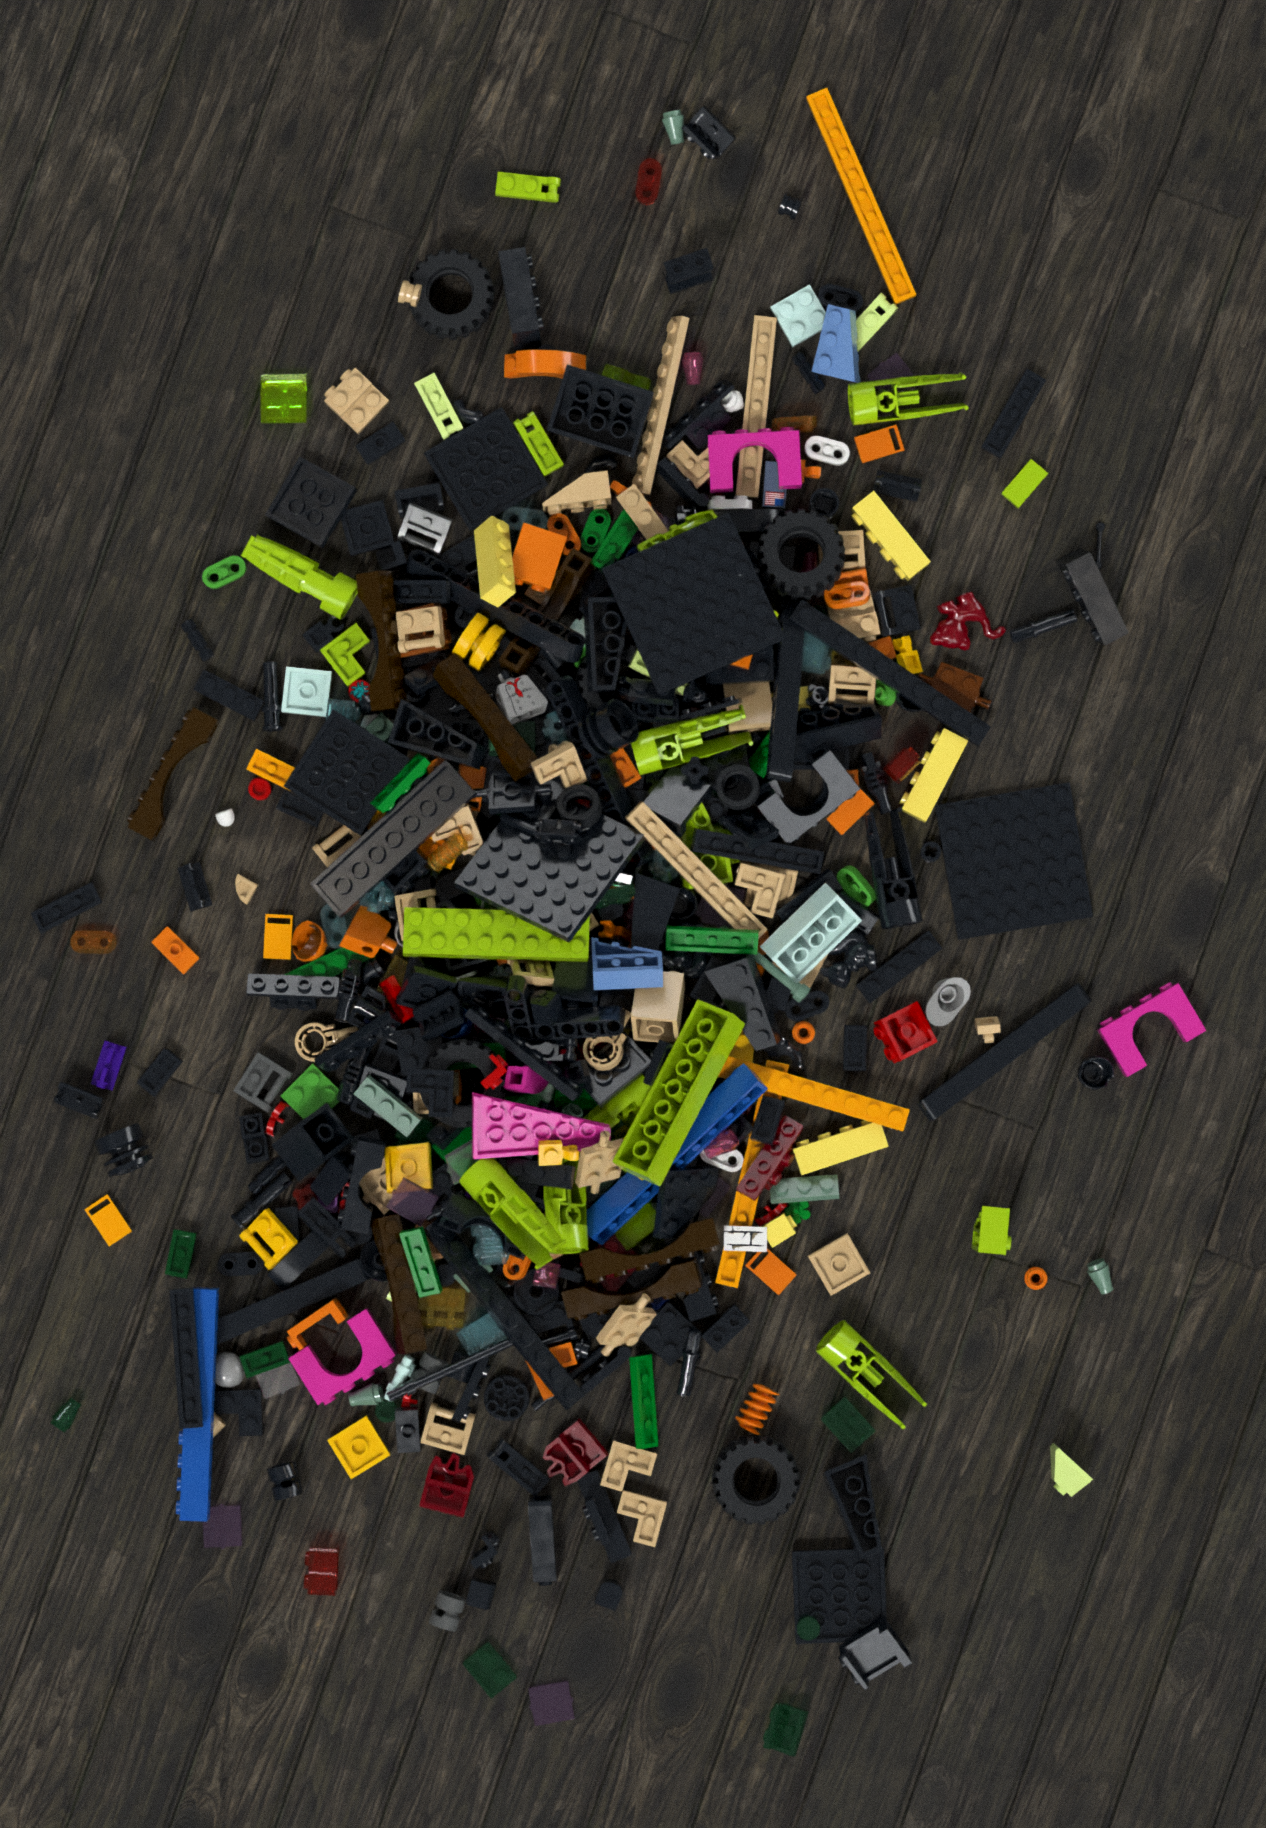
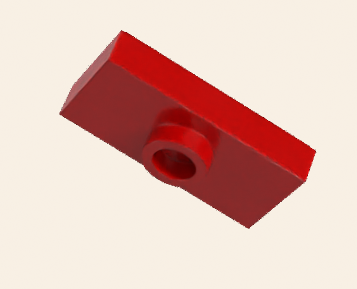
[379,975,414,1023]

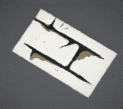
[724,1225,767,1252]

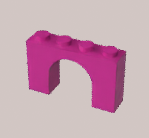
[708,427,802,493]
[1097,982,1206,1077]
[288,1307,397,1405]

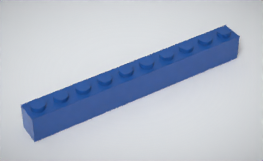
[586,1063,768,1245]
[176,1287,219,1522]

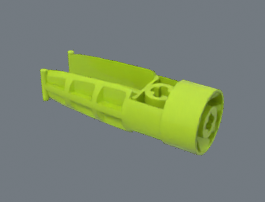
[848,372,969,426]
[241,534,358,620]
[631,705,753,775]
[563,1075,652,1163]
[543,1153,589,1254]
[459,1158,566,1270]
[815,1320,927,1429]

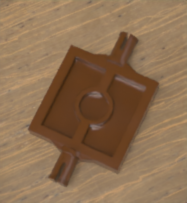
[918,662,992,712]

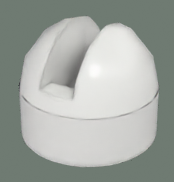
[215,808,235,827]

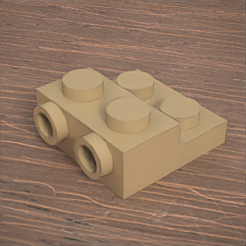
[324,368,389,435]
[826,591,881,643]

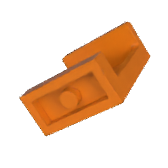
[512,522,567,593]
[287,1297,349,1350]

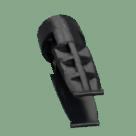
[861,807,923,929]

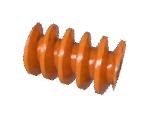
[735,1383,780,1435]

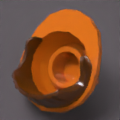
[292,921,328,962]

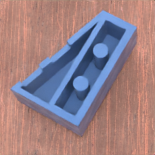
[812,304,861,383]
[591,937,663,990]

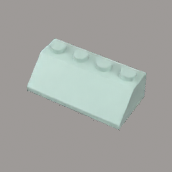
[760,883,862,983]

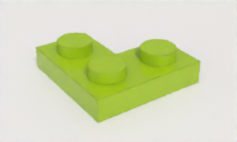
[320,623,370,687]

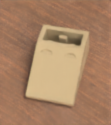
[542,471,611,516]

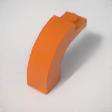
[504,350,586,379]

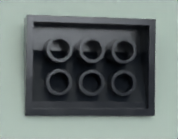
[547,364,654,458]

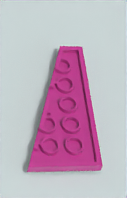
[472,1092,611,1159]

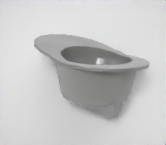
[926,977,971,1026]

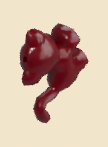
[930,591,1006,651]

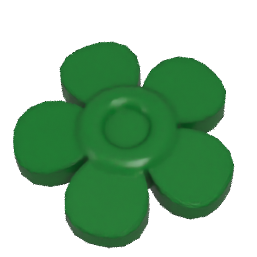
[784,1201,811,1224]

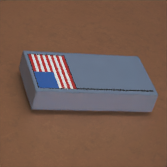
[762,461,786,509]

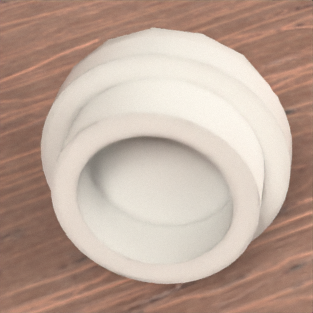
[721,390,744,412]

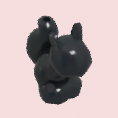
[662,920,713,980]
[819,929,878,989]

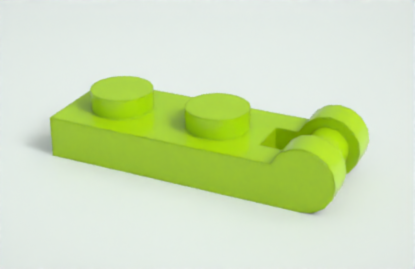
[495,172,561,202]
[513,411,564,477]

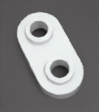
[804,436,850,466]
[707,495,752,511]
[700,1145,744,1172]

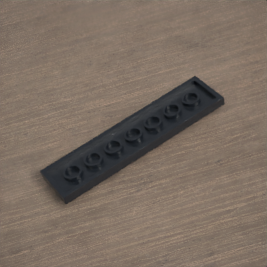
[310,760,477,918]

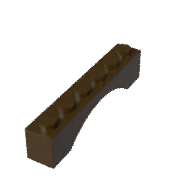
[498,548,594,677]
[356,571,406,711]
[433,653,538,782]
[127,707,220,841]
[370,1214,427,1354]
[579,1217,720,1283]
[561,1257,703,1320]

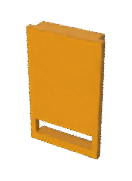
[263,914,293,960]
[84,1194,132,1246]

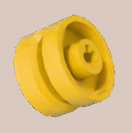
[452,612,506,672]

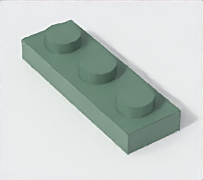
[354,1075,422,1137]
[770,1174,839,1204]

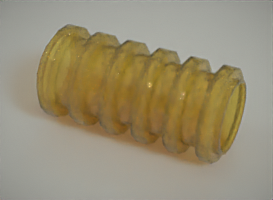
[426,833,468,872]

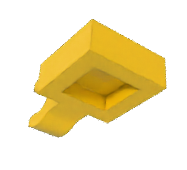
[892,635,923,674]
[538,1140,579,1166]

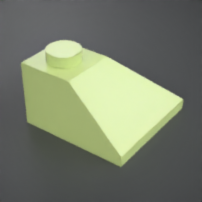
[1050,1443,1093,1497]

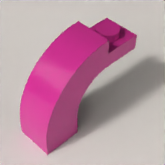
[504,1064,549,1094]

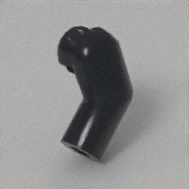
[452,399,484,425]

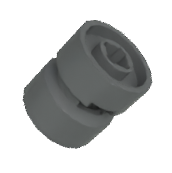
[410,1352,450,1394]
[429,1590,466,1632]

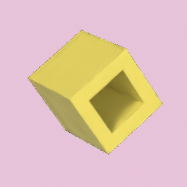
[761,1212,797,1248]

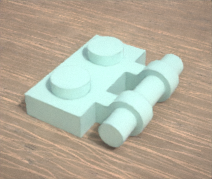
[384,1355,417,1402]

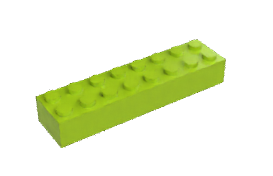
[403,907,590,962]
[612,999,745,1187]

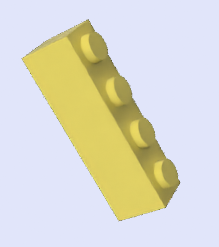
[851,491,931,581]
[474,516,516,607]
[899,728,968,823]
[793,1120,889,1175]

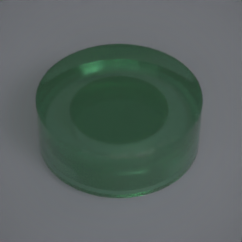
[797,1616,820,1640]

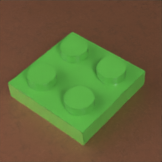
[281,1063,339,1119]

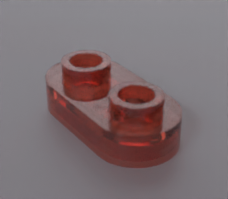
[635,158,662,205]

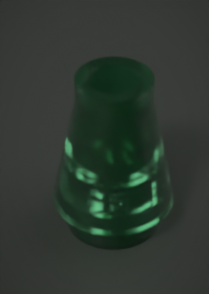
[50,1397,81,1433]

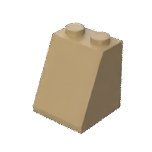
[722,682,772,734]
[631,971,685,1044]

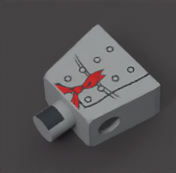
[495,670,548,725]

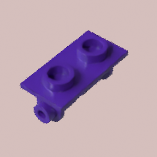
[91,1041,127,1091]

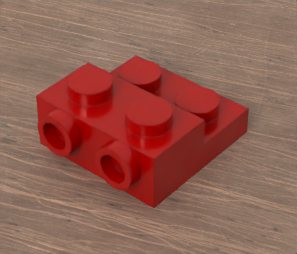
[873,1001,938,1063]

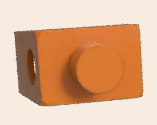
[339,903,398,958]

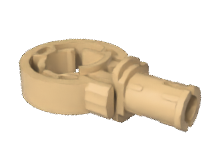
[583,1008,631,1071]
[295,1022,359,1062]

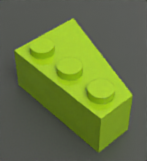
[972,1206,1011,1255]

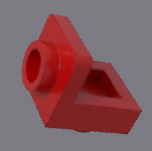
[480,1054,508,1090]

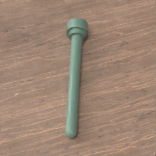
[720,925,811,1003]

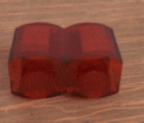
[883,747,920,784]
[304,1546,339,1596]

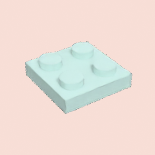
[770,284,826,348]
[281,667,332,717]

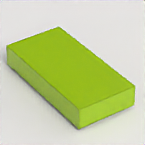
[1001,459,1048,508]

